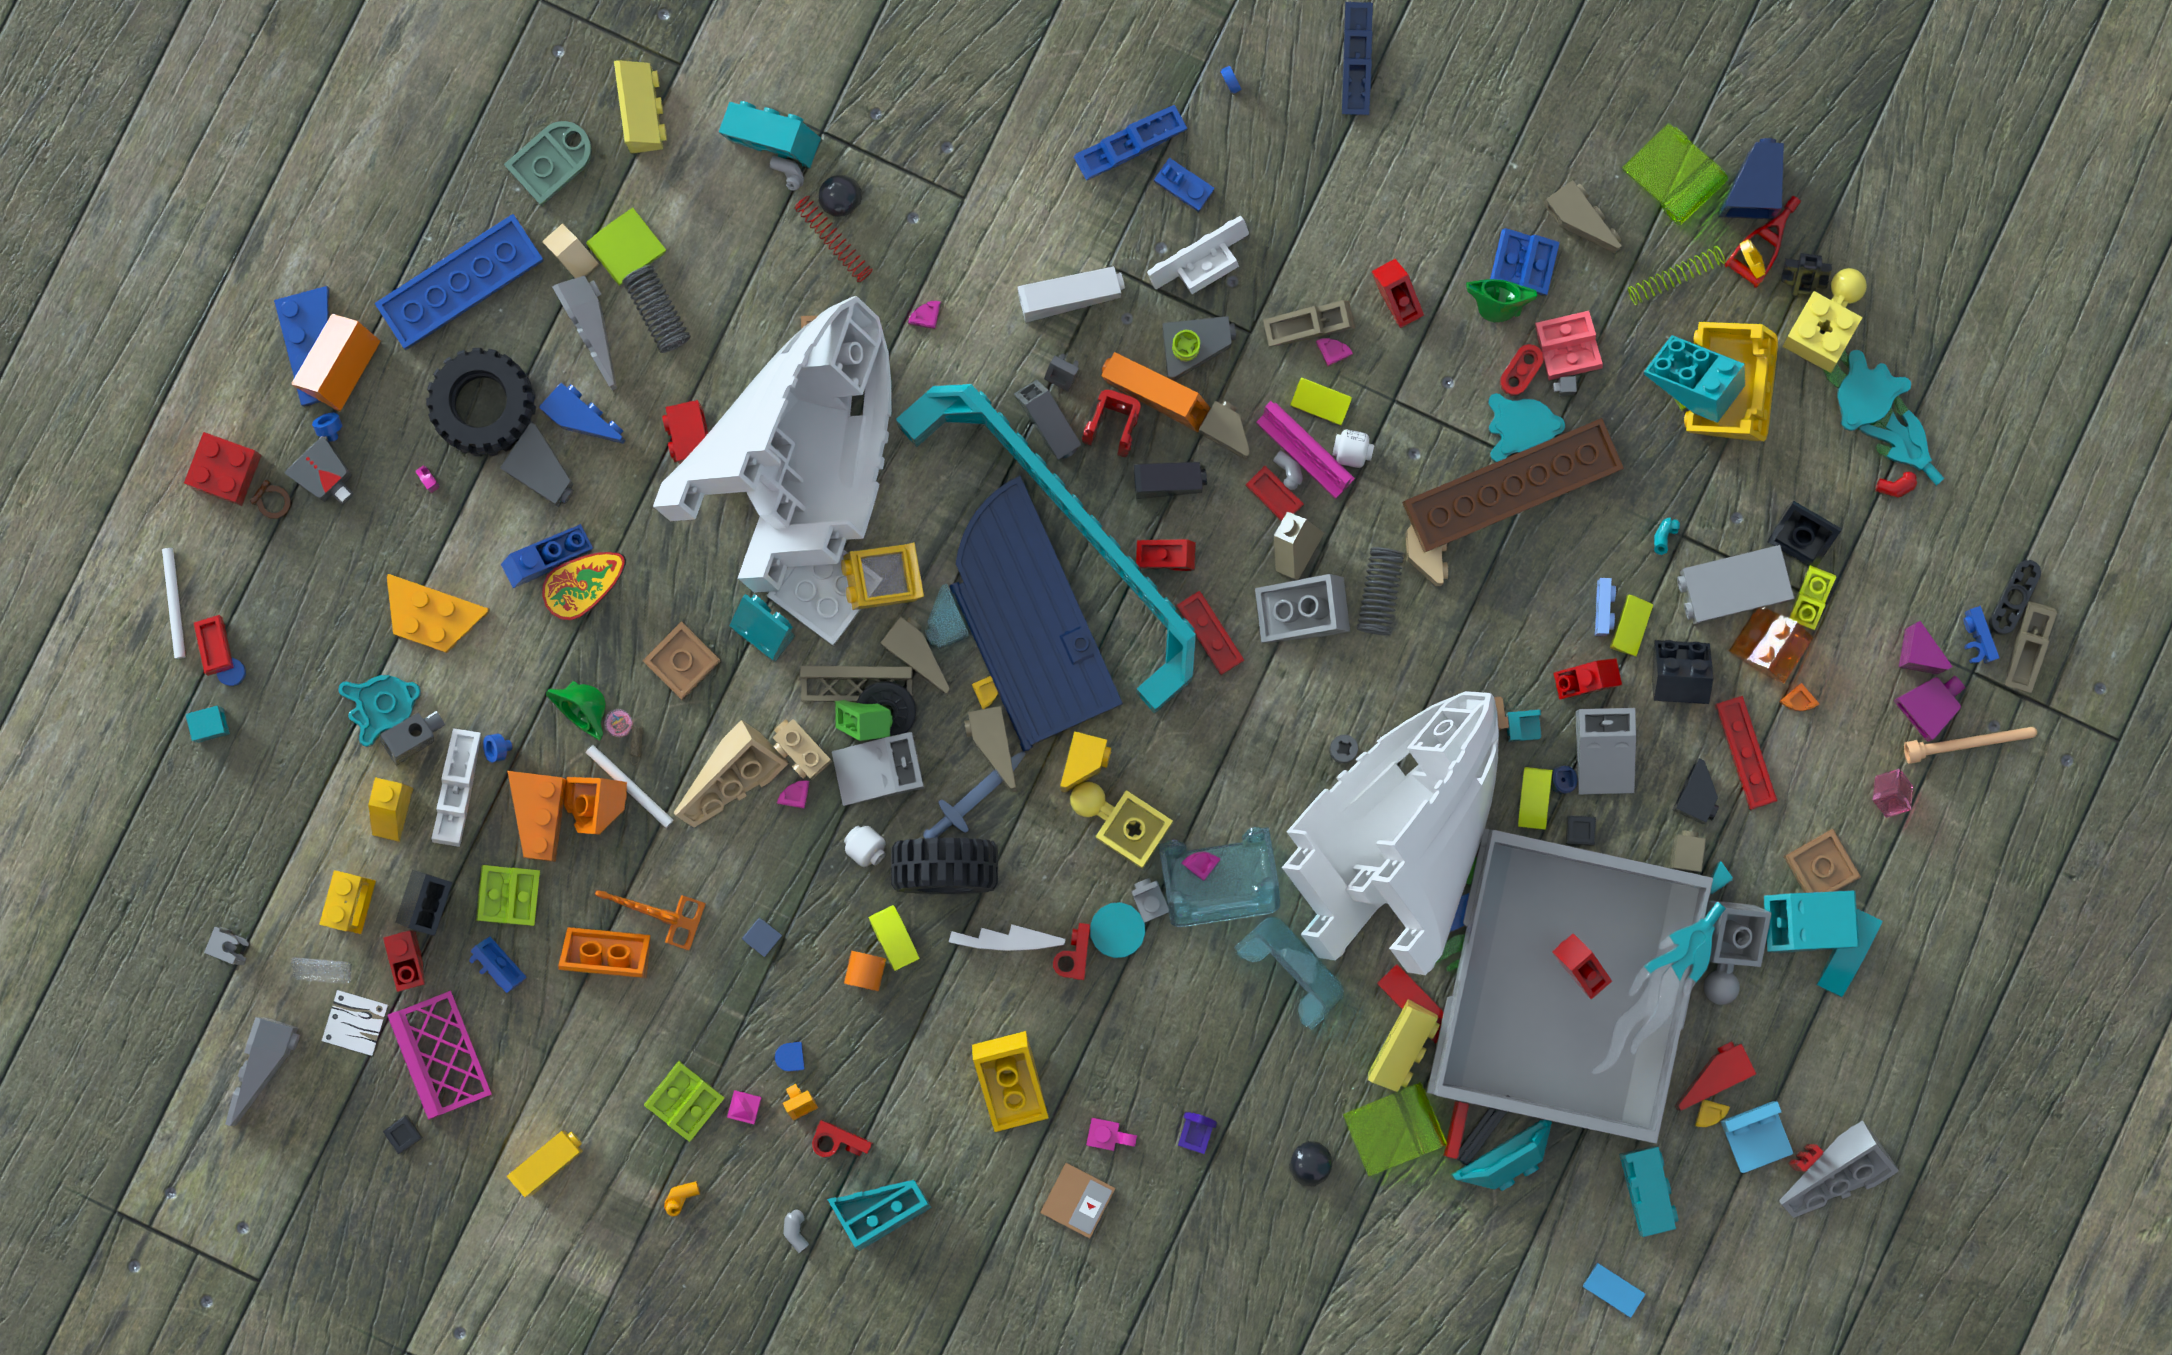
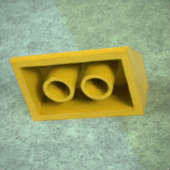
[1060,731,1111,793]

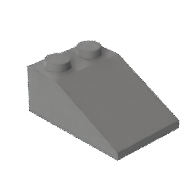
[1255,574,1350,643]

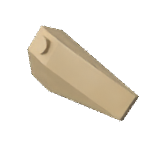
[674,720,789,828]

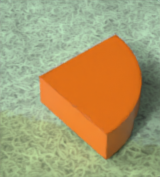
[1779,683,1819,711]

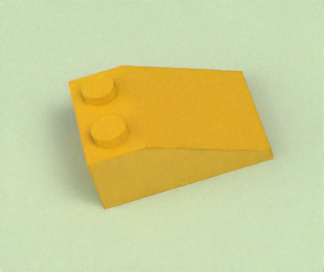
[972,1031,1048,1132]

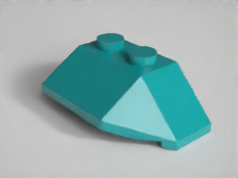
[1451,1119,1552,1191]

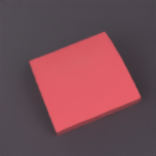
[1535,311,1603,380]

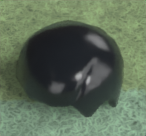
[819,175,862,217]
[1289,1141,1333,1187]

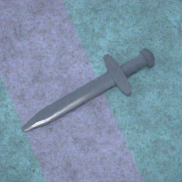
[923,751,1025,838]

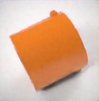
[844,951,886,991]

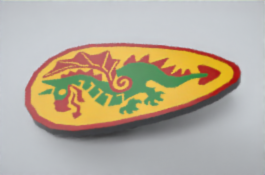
[542,552,626,620]

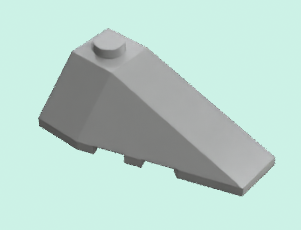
[552,276,617,391]
[225,1017,300,1126]
[1779,1121,1899,1218]

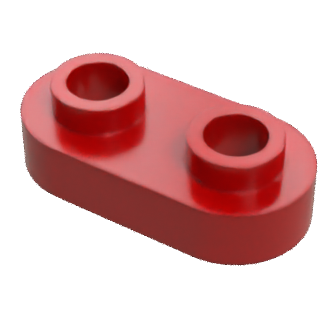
[1500,344,1543,396]

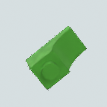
[835,700,892,741]

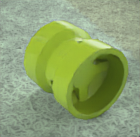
[1172,330,1200,362]

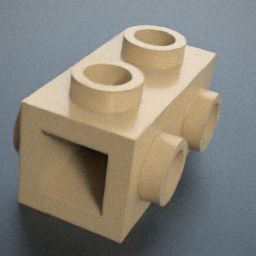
[773,719,832,780]

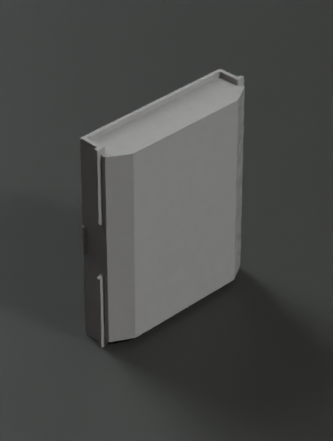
[1427,829,1713,1144]

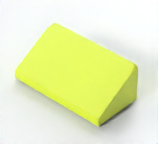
[1290,378,1352,426]
[1610,594,1653,657]

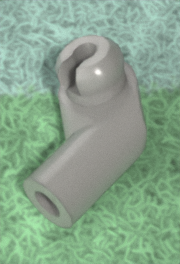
[1273,450,1303,490]
[783,1210,809,1253]

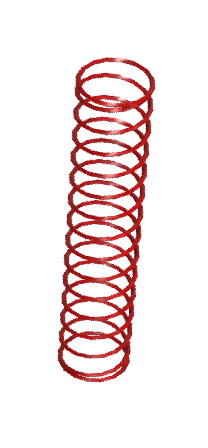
[794,196,873,282]

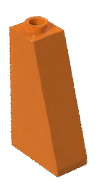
[1101,352,1211,432]

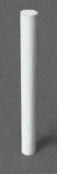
[162,548,186,659]
[586,745,674,828]

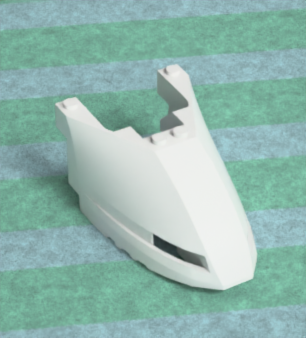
[653,296,892,593]
[1282,691,1499,975]

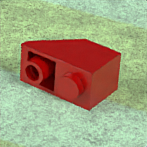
[1553,658,1622,700]
[383,930,425,992]

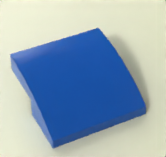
[1490,228,1560,295]

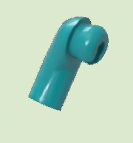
[1654,517,1680,555]

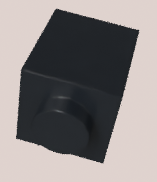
[1672,758,1719,824]

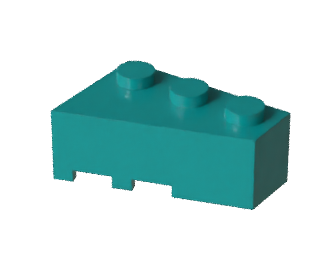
[719,101,821,168]
[1619,1146,1679,1237]
[827,1180,932,1251]

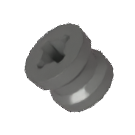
[1329,735,1358,763]

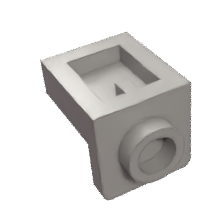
[1131,878,1170,923]

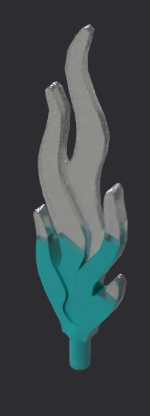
[1591,902,1726,1075]

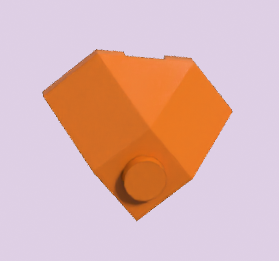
[564,777,627,834]

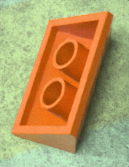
[291,314,381,412]
[558,927,651,978]

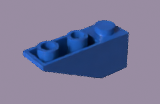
[539,383,625,444]
[501,524,593,588]

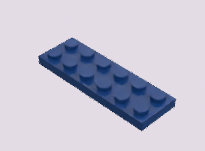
[374,214,544,350]

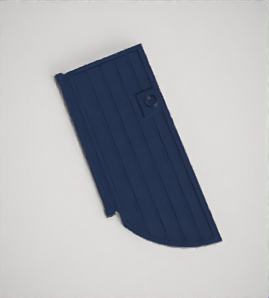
[949,476,1123,752]

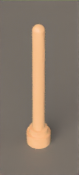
[1904,727,2037,764]

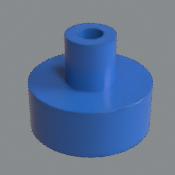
[312,413,342,442]
[483,734,512,763]

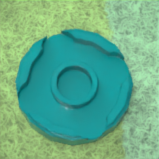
[1090,903,1145,958]

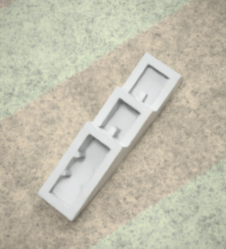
[431,728,481,847]
[949,924,1066,951]

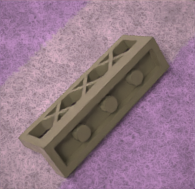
[800,666,913,702]

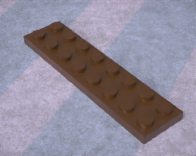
[1402,418,1624,553]

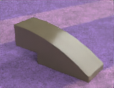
[1263,300,1355,347]
[2004,601,2057,693]

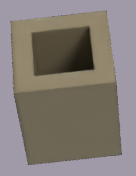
[1670,830,1706,873]

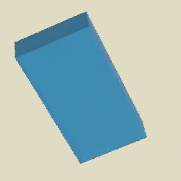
[1582,1263,1646,1318]

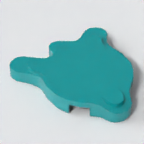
[1837,350,1911,431]
[1488,393,1565,462]
[339,675,421,747]

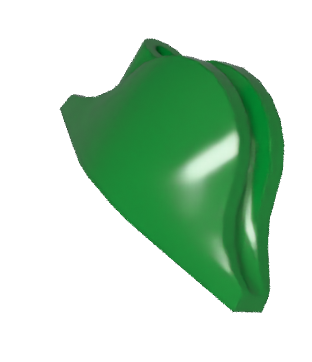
[1466,279,1537,322]
[546,681,606,741]

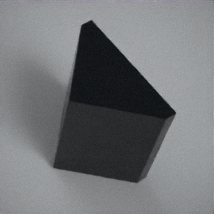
[1767,501,1842,567]

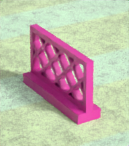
[1256,401,1355,499]
[387,991,492,1120]

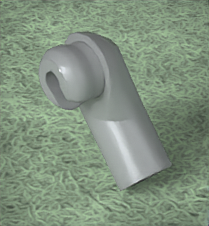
[770,155,804,191]

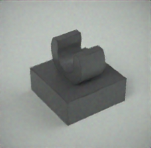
[1044,354,1079,391]

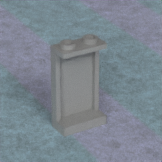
[1677,545,1794,625]

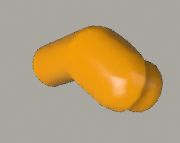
[664,1181,700,1217]

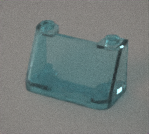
[1158,827,1281,927]
[1232,916,1344,1030]

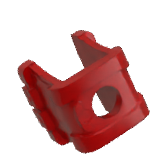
[1082,390,1140,457]

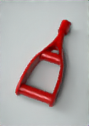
[1724,196,1801,288]

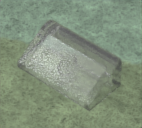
[291,957,352,984]

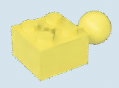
[1783,268,1867,373]
[1070,782,1173,869]

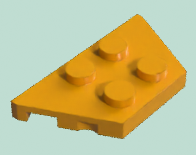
[387,574,490,653]

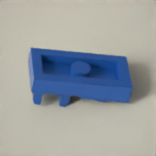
[1154,158,1214,212]
[1963,606,1999,664]
[469,937,527,993]

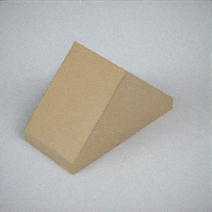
[542,224,600,278]

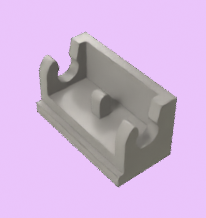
[204,927,249,965]

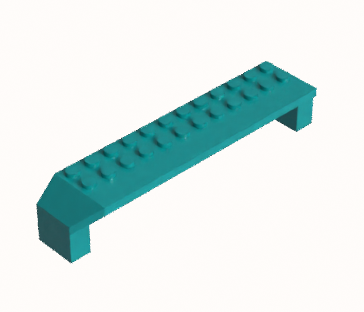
[896,384,1196,714]

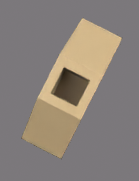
[1405,525,1448,586]

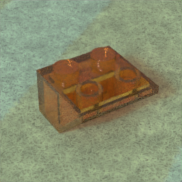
[1729,607,1814,684]

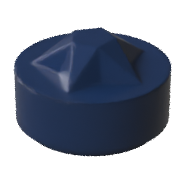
[1551,766,1578,794]

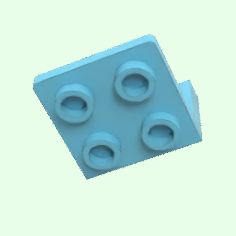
[1720,1101,1793,1173]

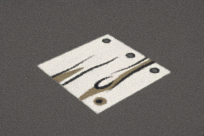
[322,990,388,1056]

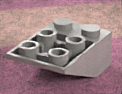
[1576,708,1636,795]
[832,732,925,806]

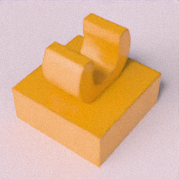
[783,1084,818,1121]

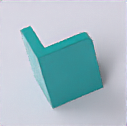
[186,705,230,743]
[1505,710,1541,742]

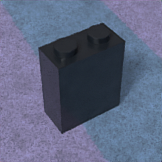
[395,869,452,936]

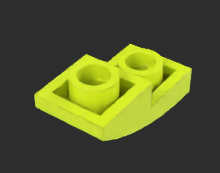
[1789,565,1836,630]
[1518,767,1553,830]
[868,905,920,971]

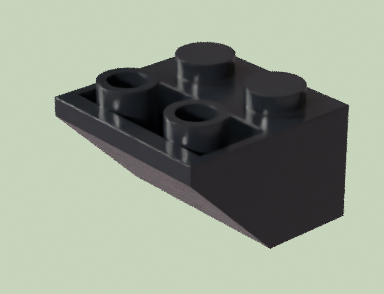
[1652,640,1714,704]

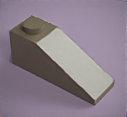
[880,617,951,696]
[964,706,1017,793]

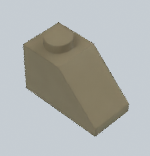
[1198,401,1250,460]
[1274,512,1324,580]

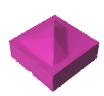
[727,1090,762,1124]

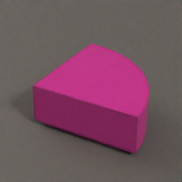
[908,301,941,330]
[1316,338,1353,367]
[416,465,440,493]
[777,781,810,809]
[1181,852,1220,881]

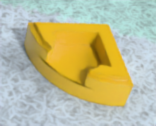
[1740,239,1766,278]
[972,676,998,709]
[1695,1100,1730,1127]

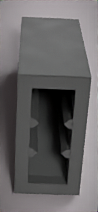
[1162,316,1236,381]
[1014,379,1081,460]
[500,422,574,507]

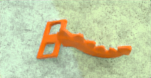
[595,890,706,950]

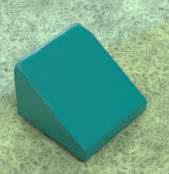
[1710,861,1733,895]

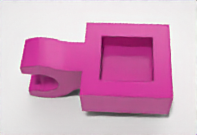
[1086,1118,1137,1151]

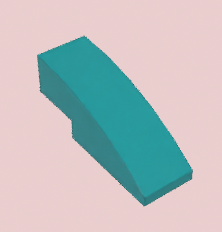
[1816,909,1883,997]

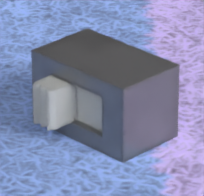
[1553,376,1577,396]

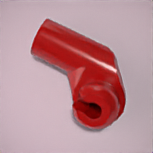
[1875,471,1917,498]

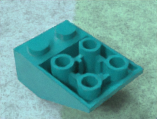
[1644,335,1745,423]
[729,594,795,662]
[1764,891,1859,953]

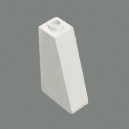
[1018,266,1125,322]

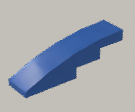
[1074,105,1187,181]

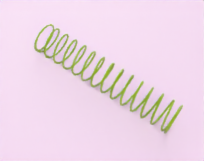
[1628,246,1725,306]

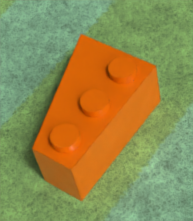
[507,771,566,862]

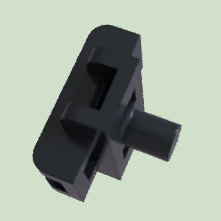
[1781,253,1832,298]

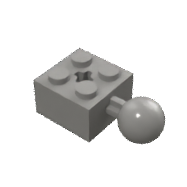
[1704,900,1771,1005]

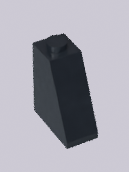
[1134,462,1207,499]

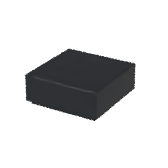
[1566,816,1596,845]
[383,1115,423,1154]

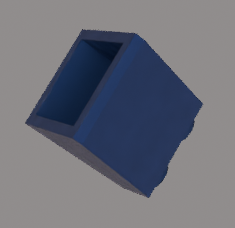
[1718,138,1784,220]

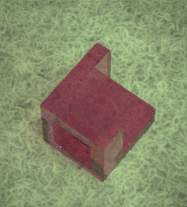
[1873,769,1913,818]

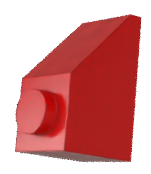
[1371,259,1424,328]
[1552,934,1612,1000]

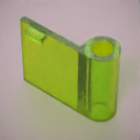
[1622,123,1728,225]
[1343,1082,1447,1176]

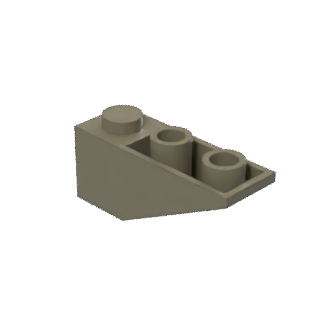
[1543,180,1622,253]

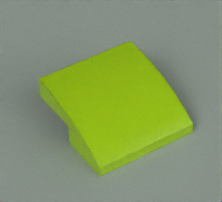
[586,208,666,286]
[476,865,540,926]
[644,1061,724,1142]

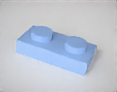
[1595,578,1616,636]

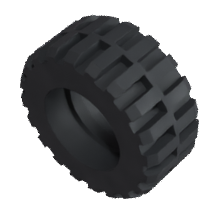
[426,348,536,457]
[891,838,998,894]

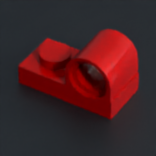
[1136,539,1196,571]
[1053,923,1090,980]
[812,1120,873,1157]

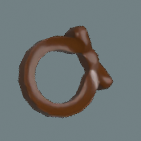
[250,480,291,519]

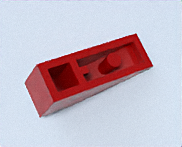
[1675,1041,1756,1111]

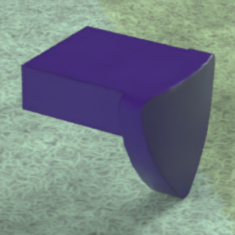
[1178,1112,1217,1154]

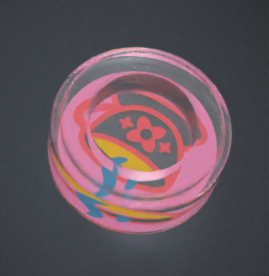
[604,709,633,737]

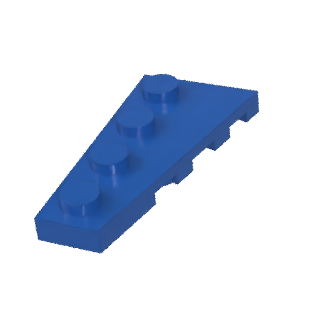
[274,286,329,407]

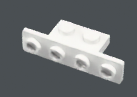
[1147,216,1249,294]

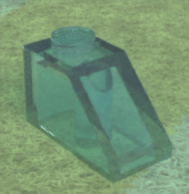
[925,583,970,650]

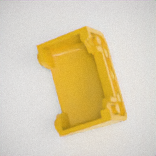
[1684,322,1778,441]

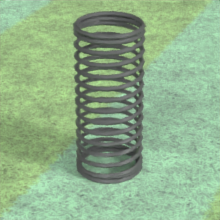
[622,265,691,353]
[1357,547,1405,635]

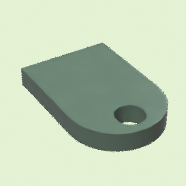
[504,121,592,207]

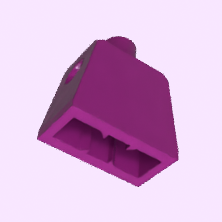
[1894,676,1965,742]

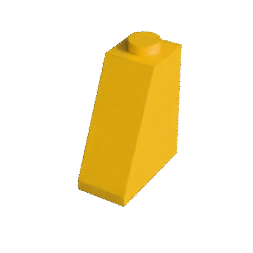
[368,777,413,842]
[507,1130,583,1198]

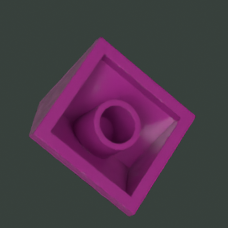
[1898,621,1953,675]

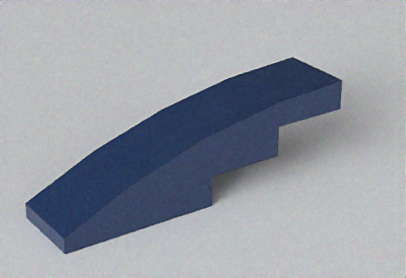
[1342,1,1373,115]

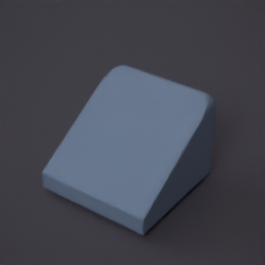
[742,917,782,957]

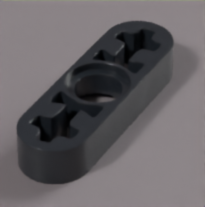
[1989,560,2041,635]

